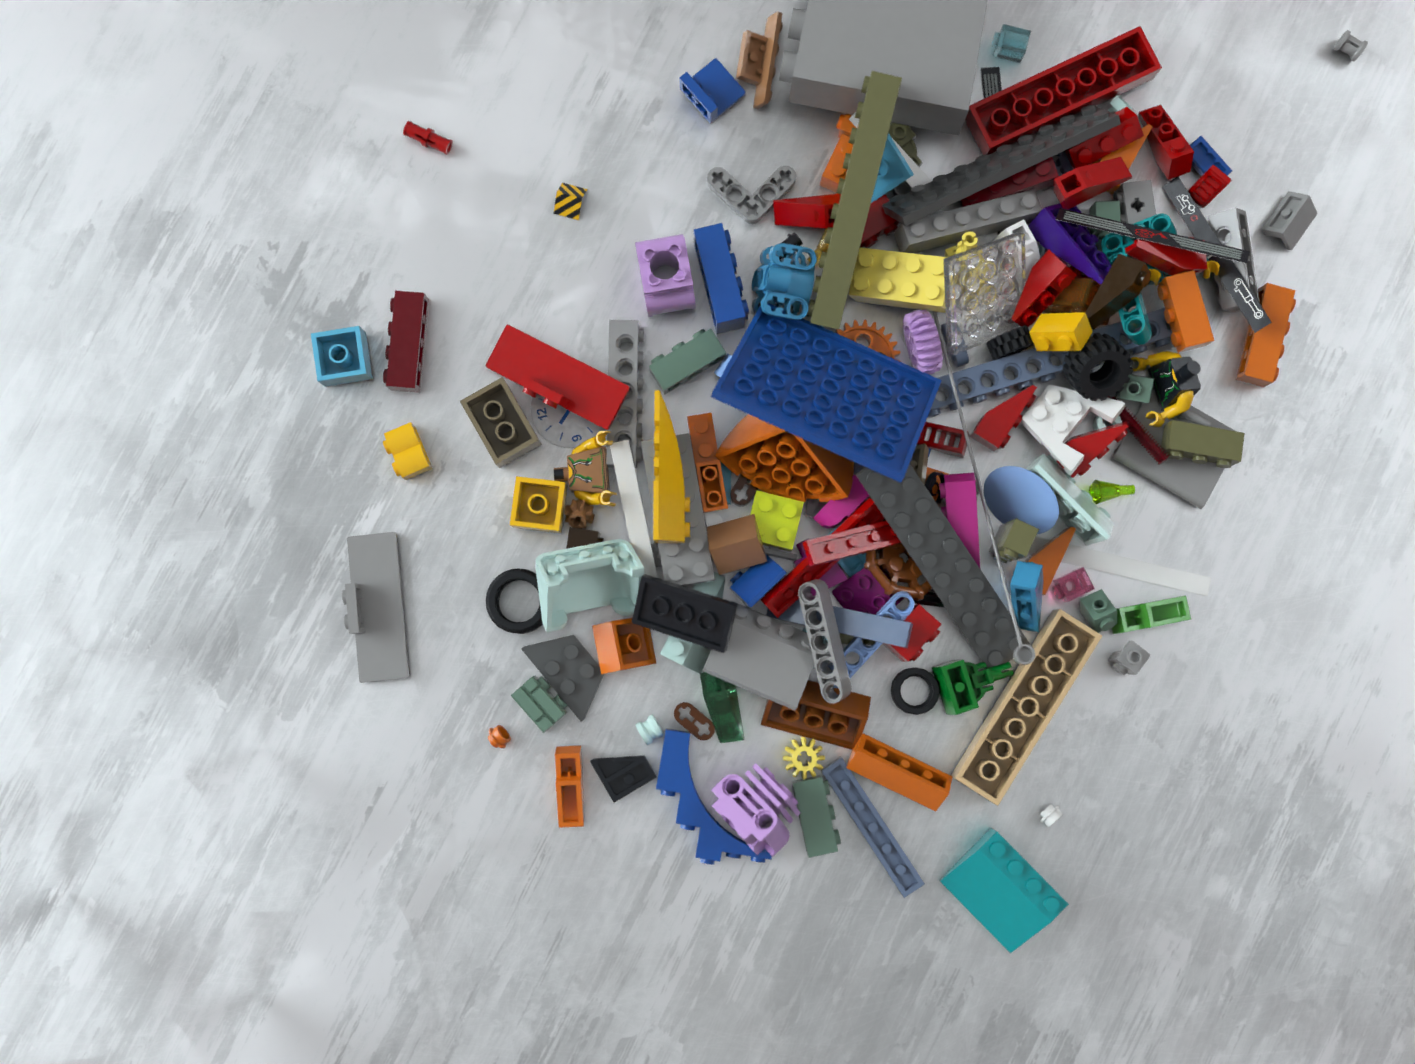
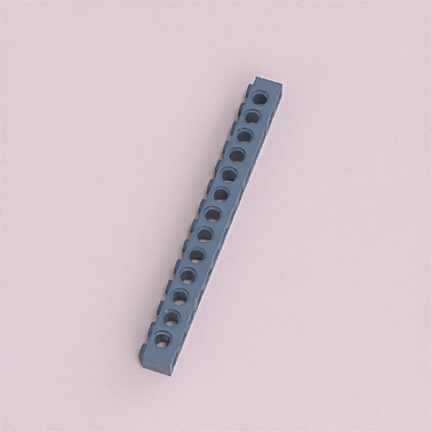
[927,308,1172,418]

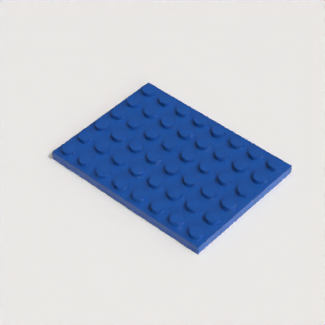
[711,303,942,483]

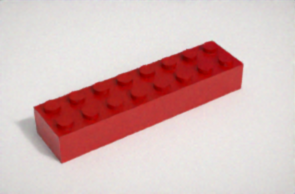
[965,26,1162,155]

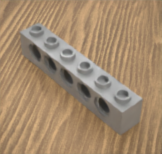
[606,320,644,468]

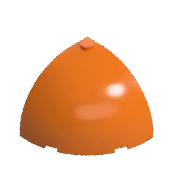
[715,414,854,502]

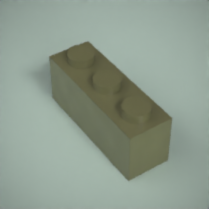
[1161,420,1245,468]
[988,519,1039,563]

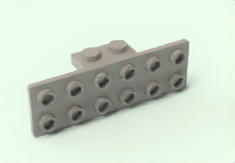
[342,532,409,683]

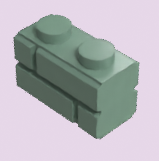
[511,676,567,733]

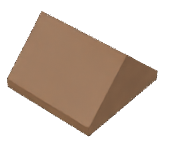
[707,514,767,575]

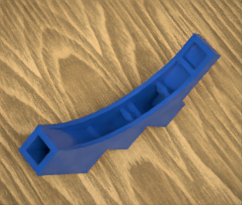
[656,728,772,865]

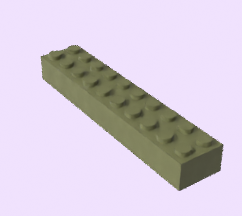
[807,71,902,330]

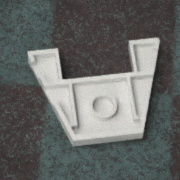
[1021,384,1125,476]

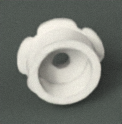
[1040,805,1063,827]

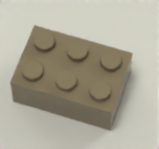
[460,377,542,468]

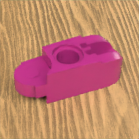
[813,475,869,529]

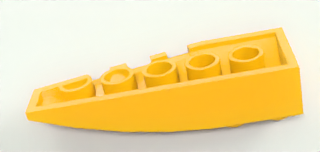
[653,390,690,543]

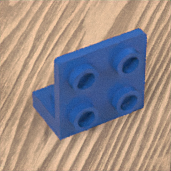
[679,58,746,124]

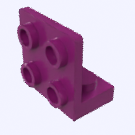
[832,558,905,615]

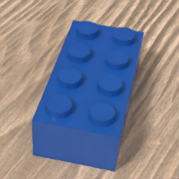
[693,223,749,334]

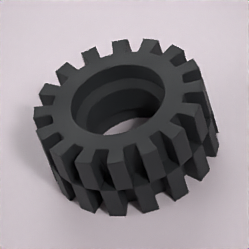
[986,325,1034,360]

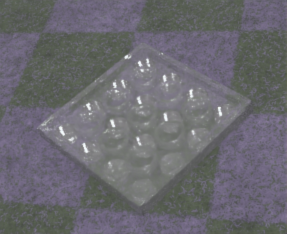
[943,232,1026,355]

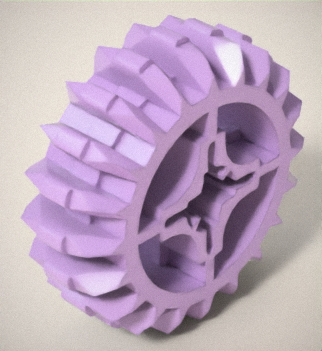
[903,309,943,375]

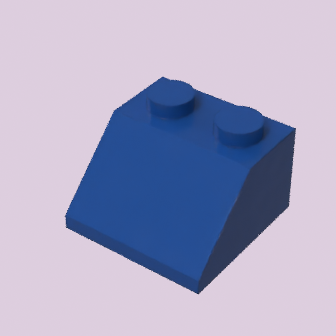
[729,553,787,608]

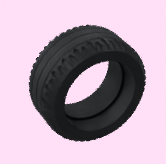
[486,568,543,634]

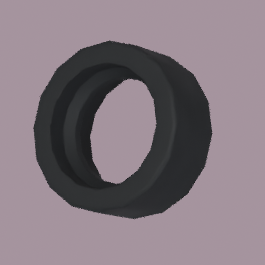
[891,667,940,715]

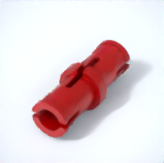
[403,121,453,155]

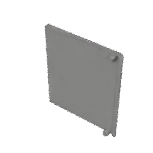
[1112,387,1235,509]

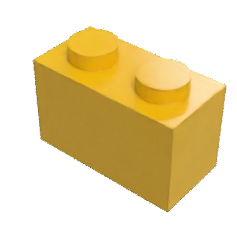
[1029,312,1093,351]

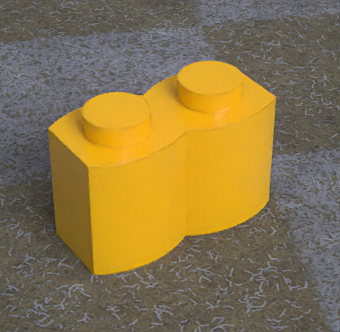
[383,422,433,480]

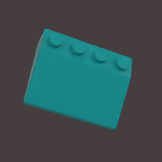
[939,828,1069,953]

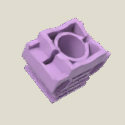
[635,234,696,317]
[711,763,800,857]

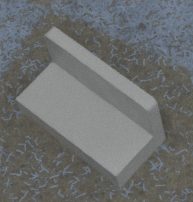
[1262,191,1317,250]

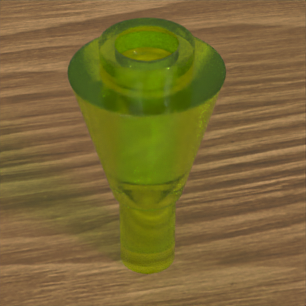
[1089,480,1135,504]

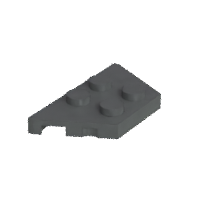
[521,635,604,722]

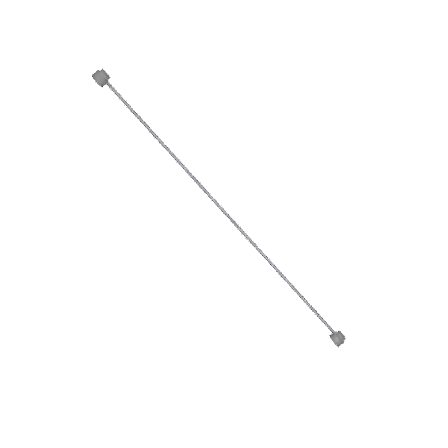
[893,181,1035,665]

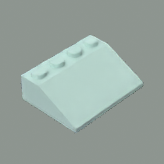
[1026,454,1114,545]

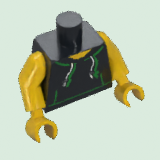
[1131,351,1201,427]

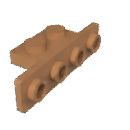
[736,11,783,109]

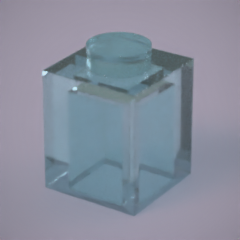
[991,24,1031,63]

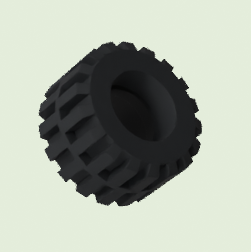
[1063,333,1133,401]

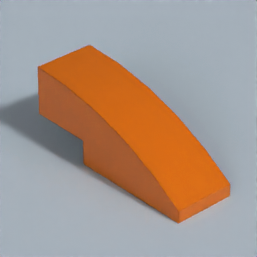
[555,745,584,828]

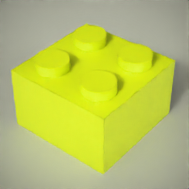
[750,490,804,552]

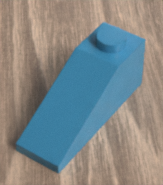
[1010,561,1043,632]

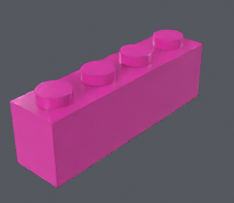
[939,473,980,568]

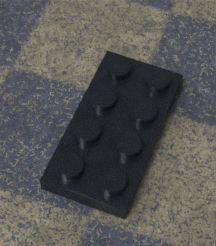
[632,574,738,653]

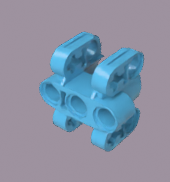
[752,243,817,320]

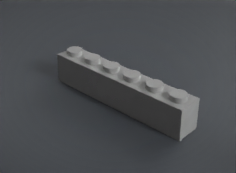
[894,189,1042,253]

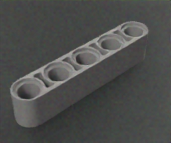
[798,579,852,704]

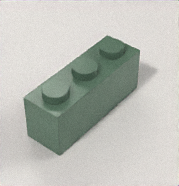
[649,329,726,395]
[791,775,841,858]

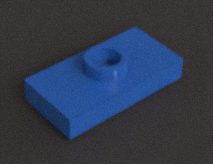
[1190,136,1232,176]

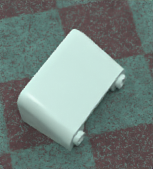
[535,539,644,632]

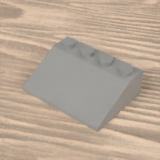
[702,601,823,710]

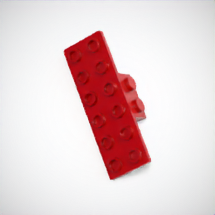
[485,325,630,430]

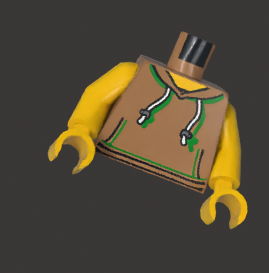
[554,431,617,507]

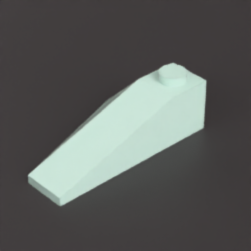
[660,572,725,676]

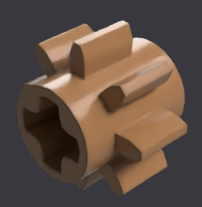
[564,499,595,529]

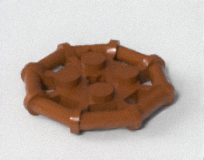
[864,519,932,601]

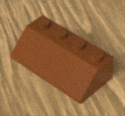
[761,680,871,750]

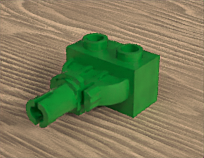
[932,659,1014,715]

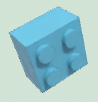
[311,326,373,387]

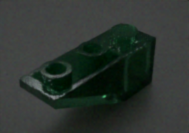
[700,672,745,743]

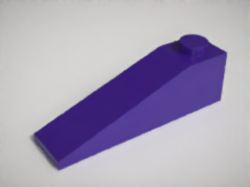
[1028,203,1111,284]

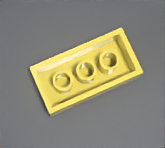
[848,248,959,313]

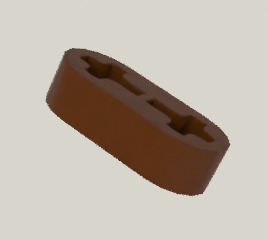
[730,475,758,507]
[674,702,715,741]

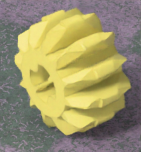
[783,737,825,780]

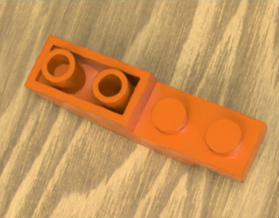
[687,413,728,513]

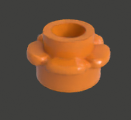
[488,725,511,749]

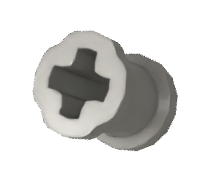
[1334,30,1368,61]

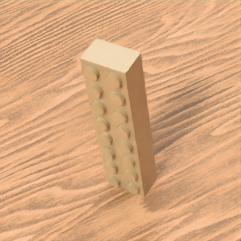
[950,609,1102,806]

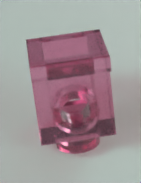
[1052,567,1095,602]

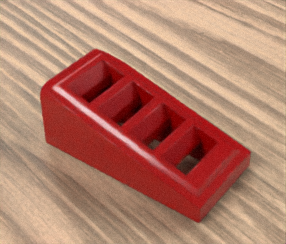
[1188,165,1232,208]
[917,422,970,458]

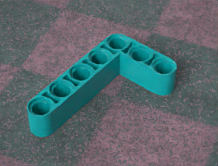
[1101,213,1177,345]

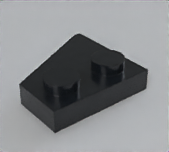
[590,755,657,802]

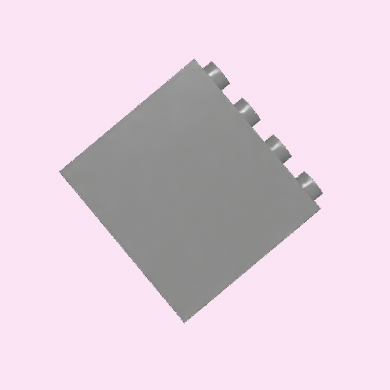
[779,0,988,135]

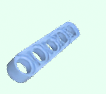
[828,591,914,688]

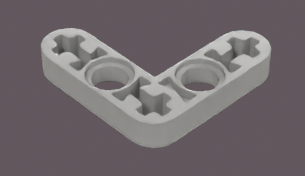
[707,166,796,224]

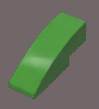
[1112,595,1191,634]

